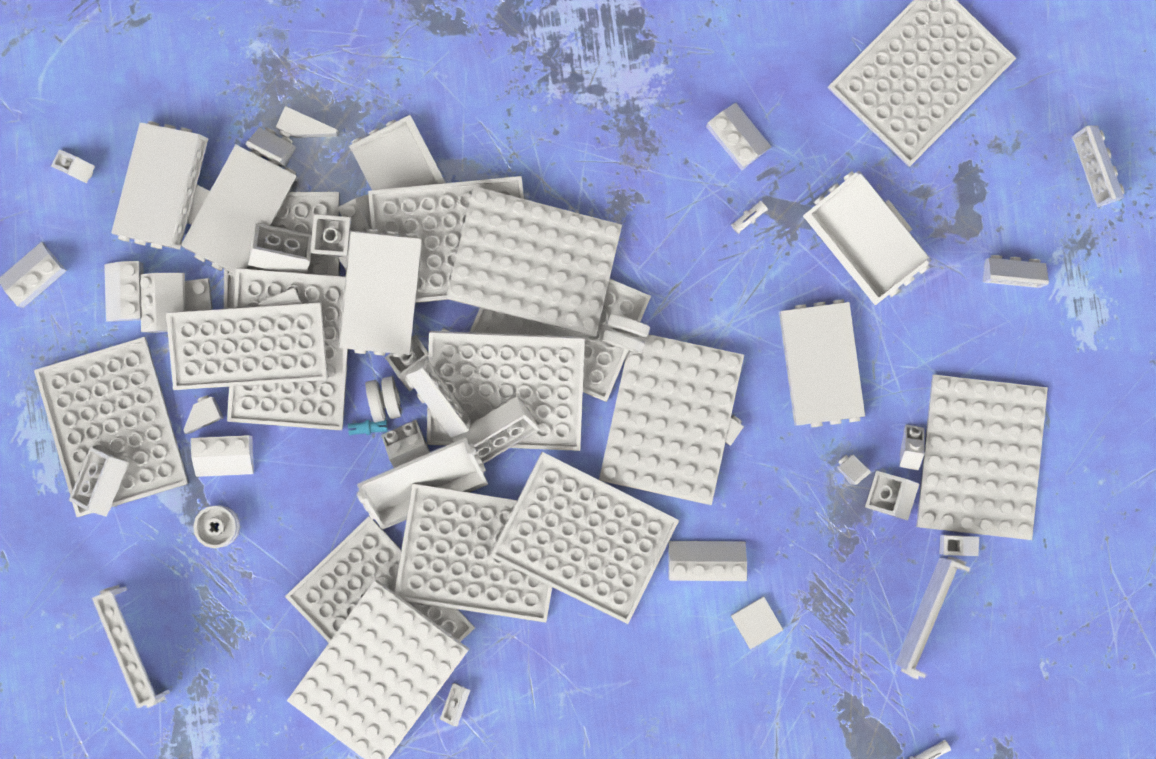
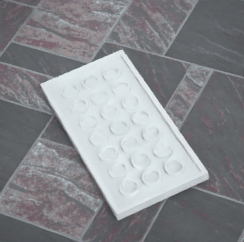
[166,302,328,390]

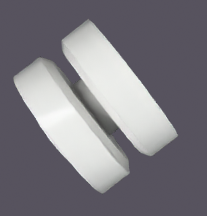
[602,314,650,353]
[365,376,401,423]
[193,505,240,548]

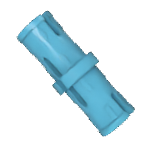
[348,420,388,436]

